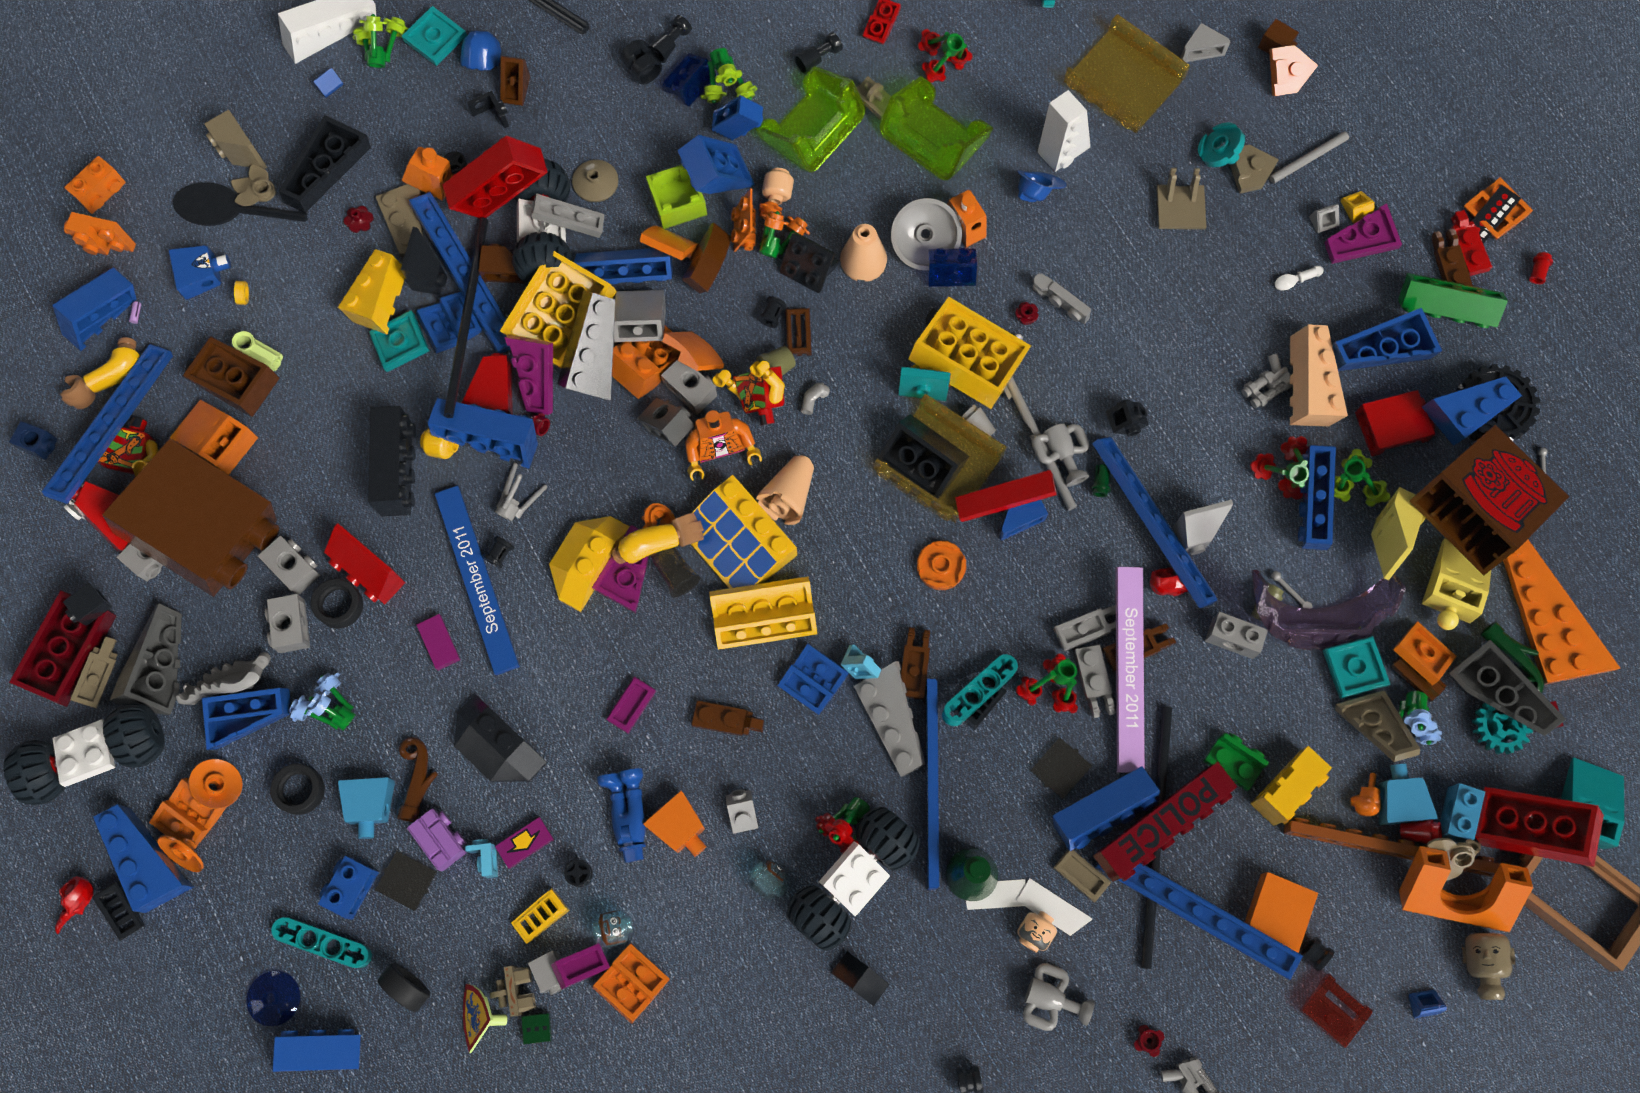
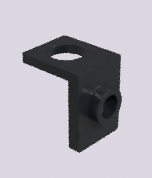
[467,91,509,128]

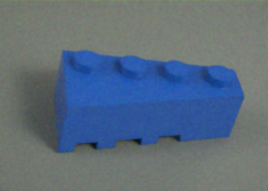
[1332,308,1442,371]
[428,398,538,469]
[93,804,194,913]

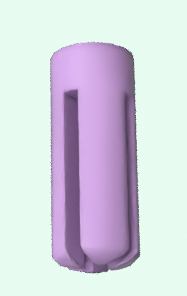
[129,301,141,324]

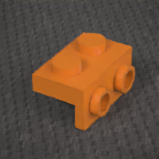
[65,156,126,214]

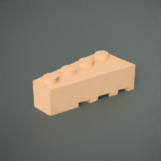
[1290,324,1348,427]

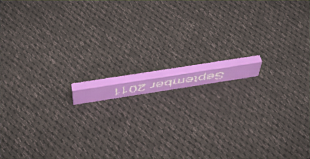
[1116,567,1145,772]

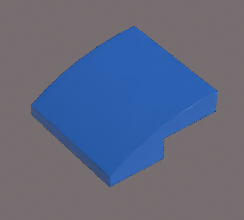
[416,292,482,353]
[777,644,849,715]

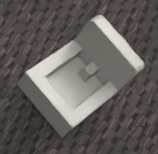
[726,789,758,834]

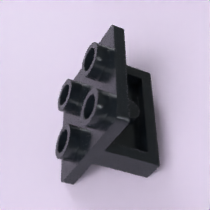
[779,232,839,293]

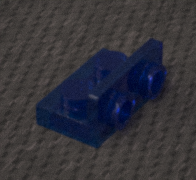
[661,53,716,106]
[928,248,977,287]

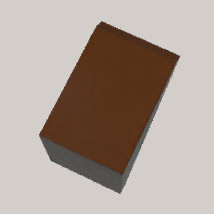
[500,56,530,106]

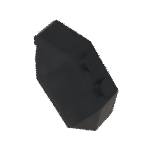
[454,694,548,782]

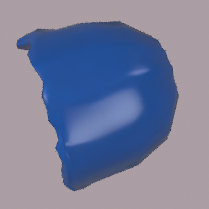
[460,30,501,71]

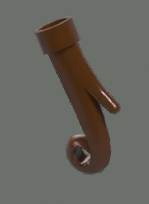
[397,737,438,822]

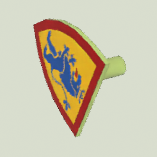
[463,984,507,1053]

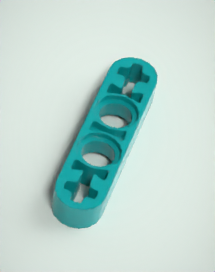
[942,654,1018,726]
[271,917,372,968]

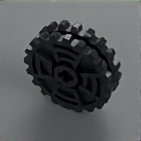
[1456,364,1540,441]

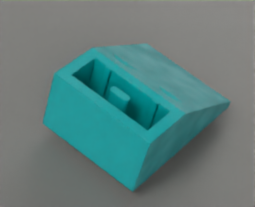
[1561,757,1625,850]

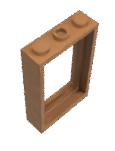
[1518,854,1640,972]

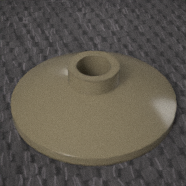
[572,160,619,202]

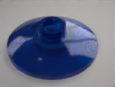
[246,971,301,1026]

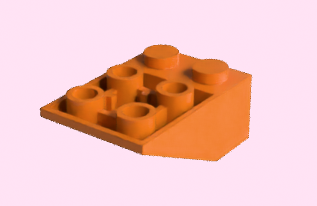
[612,326,681,399]
[170,400,258,475]

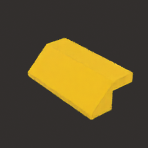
[709,576,817,650]

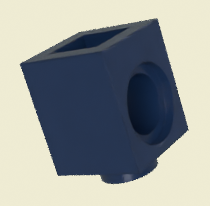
[9,421,58,460]

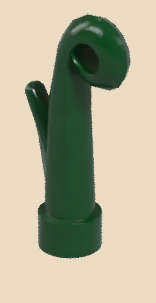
[1480,621,1544,693]

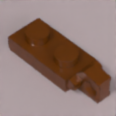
[692,701,765,736]

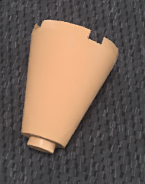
[840,224,887,282]
[756,455,814,525]

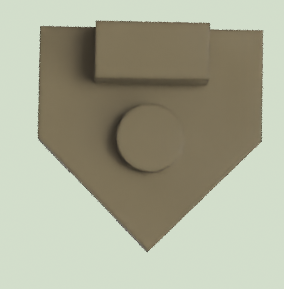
[1229,145,1278,194]

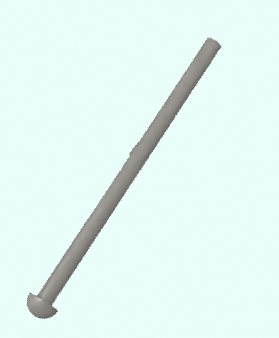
[1004,376,1077,511]

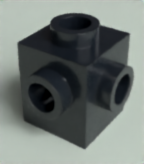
[1106,399,1149,437]

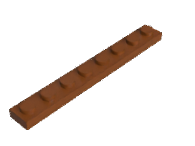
[1283,818,1500,877]

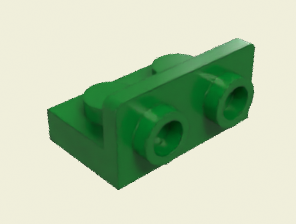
[1203,733,1269,791]

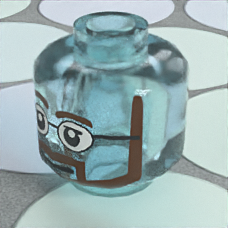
[748,860,788,900]
[592,909,633,948]

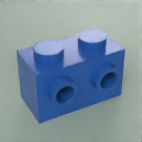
[318,856,379,920]

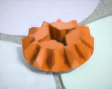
[641,503,676,528]

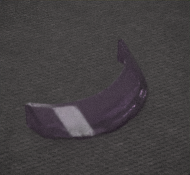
[1252,570,1406,650]

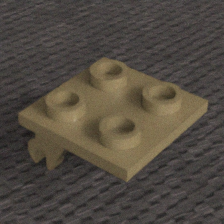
[1157,168,1206,230]

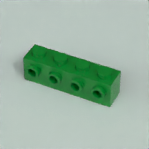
[1398,273,1508,328]

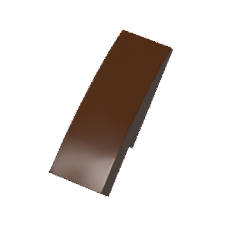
[682,223,731,293]

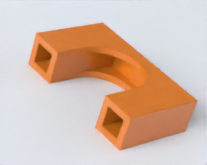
[1399,846,1533,932]

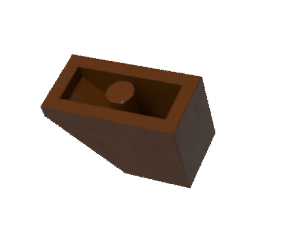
[479,244,525,284]

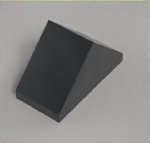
[831,951,890,1007]

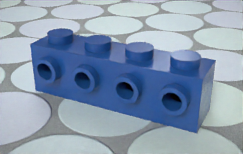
[574,248,673,284]
[1298,445,1336,550]
[1052,766,1160,851]

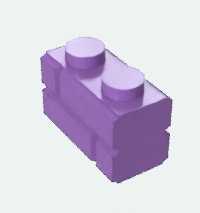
[407,809,467,871]

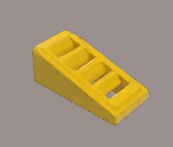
[511,888,570,944]

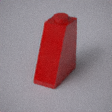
[462,353,513,415]
[71,481,127,553]

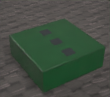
[522,1013,552,1045]

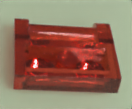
[1299,973,1373,1048]

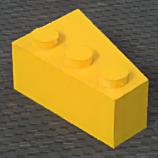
[1250,746,1332,826]

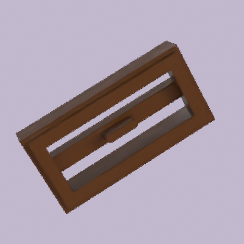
[786,308,812,356]

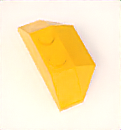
[549,516,630,612]

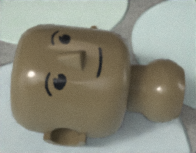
[1462,933,1515,1000]

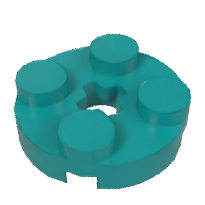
[1198,122,1245,167]

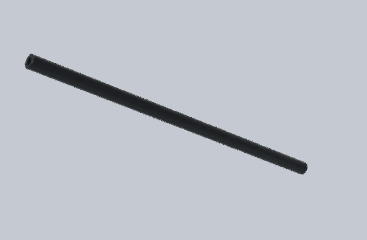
[444,218,489,418]
[1141,707,1173,969]

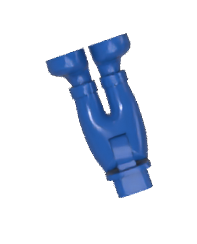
[597,768,646,863]

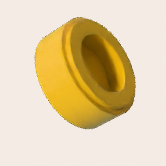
[234,281,249,305]

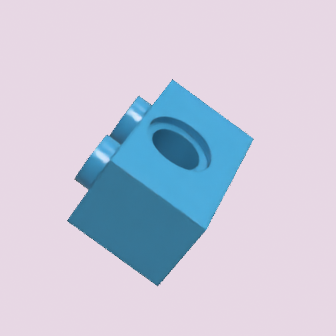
[1440,783,1485,843]

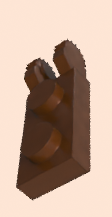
[1432,229,1473,286]
[1102,623,1176,673]
[901,627,930,700]

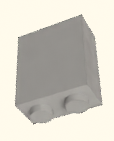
[614,290,666,342]

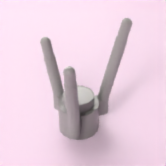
[495,463,547,521]

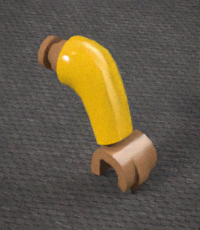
[60,337,140,409]
[612,513,704,564]

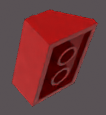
[324,523,405,605]

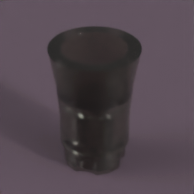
[650,547,700,598]

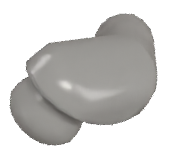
[801,382,830,415]

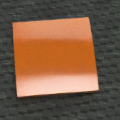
[1464,177,1533,240]
[640,226,699,260]
[662,331,724,371]
[149,778,226,846]
[593,943,670,1024]

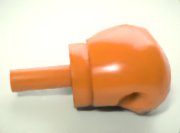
[1350,773,1381,816]

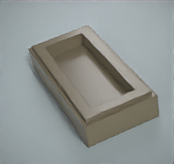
[1053,849,1111,903]

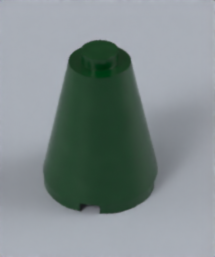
[946,848,998,901]

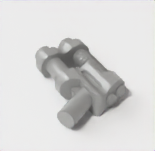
[1241,354,1293,408]
[1160,1057,1221,1093]

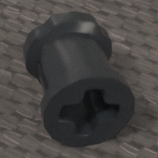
[758,296,786,328]
[482,536,514,569]

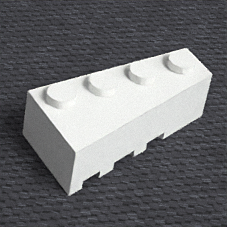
[278,0,376,64]
[1038,90,1090,172]

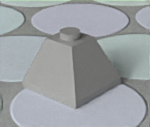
[1173,500,1233,555]

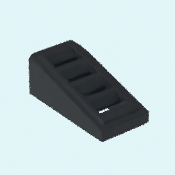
[956,677,1007,730]
[92,880,145,941]

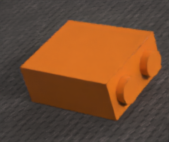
[1245,872,1318,953]

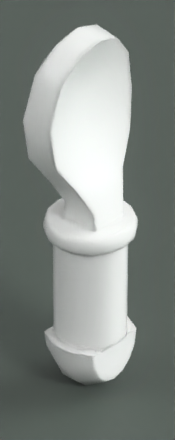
[1275,265,1324,291]

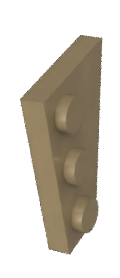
[376,184,423,258]
[1335,690,1420,762]

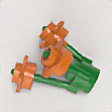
[759,201,810,259]

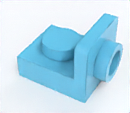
[841,645,881,679]
[465,839,498,878]

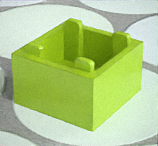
[646,165,707,229]

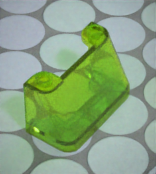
[756,66,865,172]
[879,76,993,180]

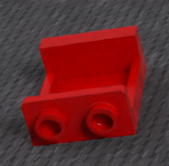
[1355,390,1435,457]

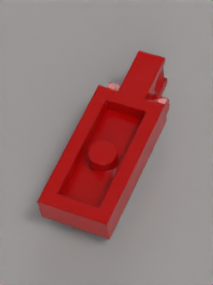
[1451,210,1492,276]

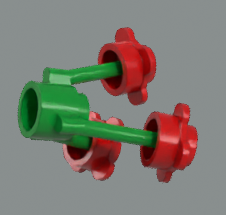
[918,29,973,83]
[1016,654,1078,713]
[815,797,870,854]

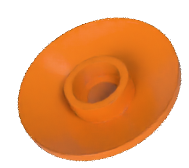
[188,759,243,809]
[157,835,204,872]

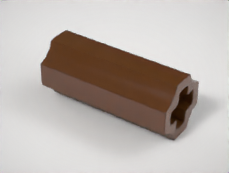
[1390,656,1447,702]

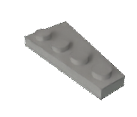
[854,661,925,777]

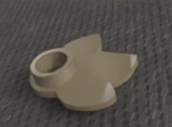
[231,165,276,206]
[1427,838,1475,880]

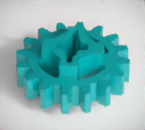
[1472,703,1533,755]

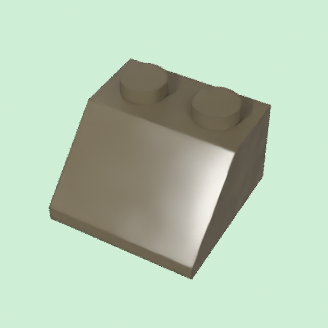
[204,109,267,169]

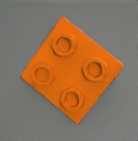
[731,188,756,252]

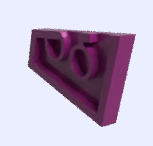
[1324,203,1402,264]
[505,335,553,415]
[592,525,649,613]

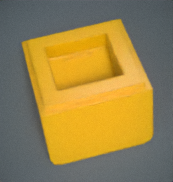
[1341,191,1374,223]

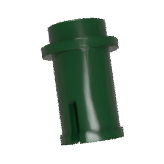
[1091,464,1111,497]

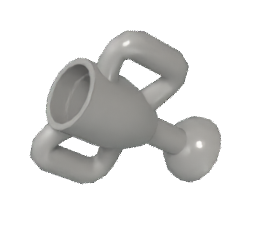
[1032,424,1089,487]
[1023,963,1095,1031]

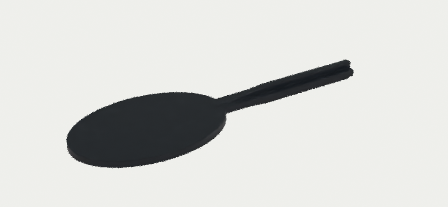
[173,182,308,226]

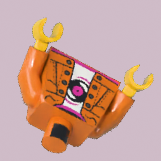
[685,410,762,481]

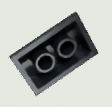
[877,414,970,503]

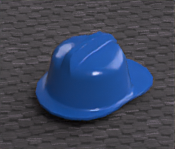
[1017,170,1067,202]

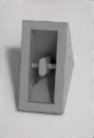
[1180,23,1230,63]

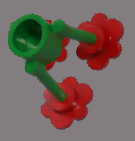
[1250,436,1309,500]

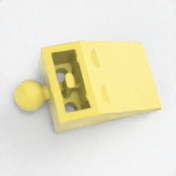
[1371,487,1425,580]
[1422,538,1491,630]

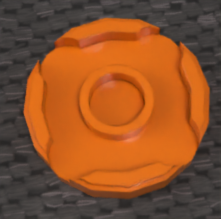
[917,541,966,590]

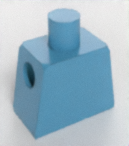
[1379,764,1438,826]
[338,777,395,839]

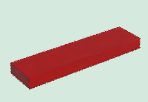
[955,470,1057,522]

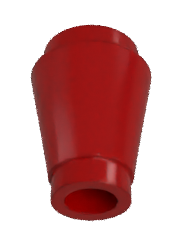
[1400,819,1442,844]

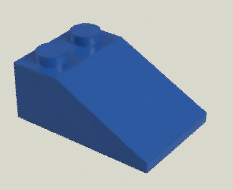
[678,135,755,194]

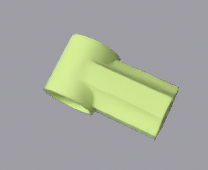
[232,331,283,371]

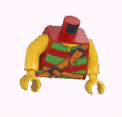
[712,361,785,426]
[98,417,159,476]

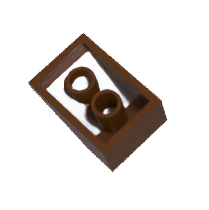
[183,336,279,417]

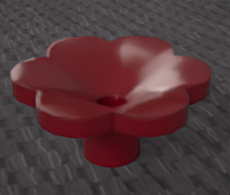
[344,206,374,233]

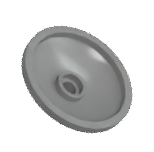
[891,198,962,270]

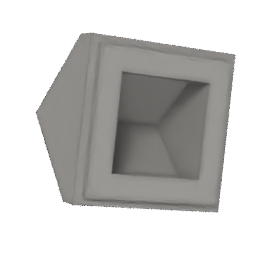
[1309,204,1340,233]

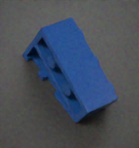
[52,267,136,351]
[1422,376,1522,446]
[202,688,291,750]
[272,1029,361,1072]

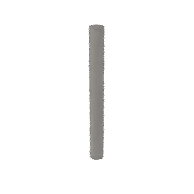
[1269,131,1349,184]

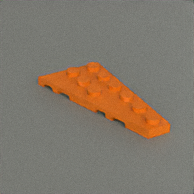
[1503,539,1620,685]

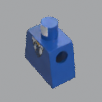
[169,246,231,300]

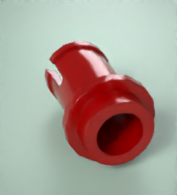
[1529,252,1553,284]

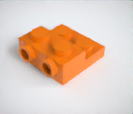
[64,212,136,255]

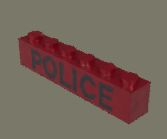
[1093,762,1237,882]

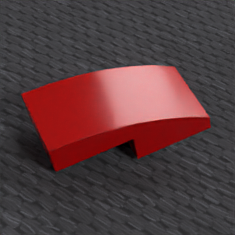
[863,0,901,45]

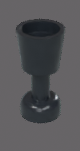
[648,15,692,63]
[794,32,843,75]

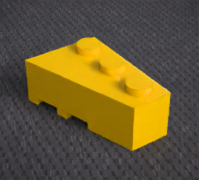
[338,249,405,334]

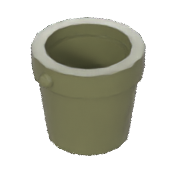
[756,346,796,376]

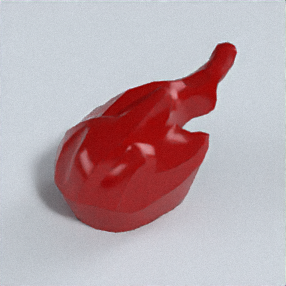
[1149,567,1188,596]
[55,876,94,934]

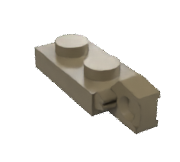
[70,637,118,709]

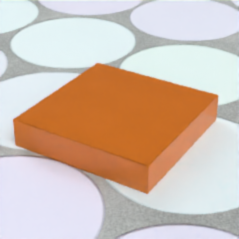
[1393,621,1457,686]

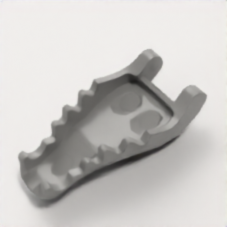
[176,652,271,705]

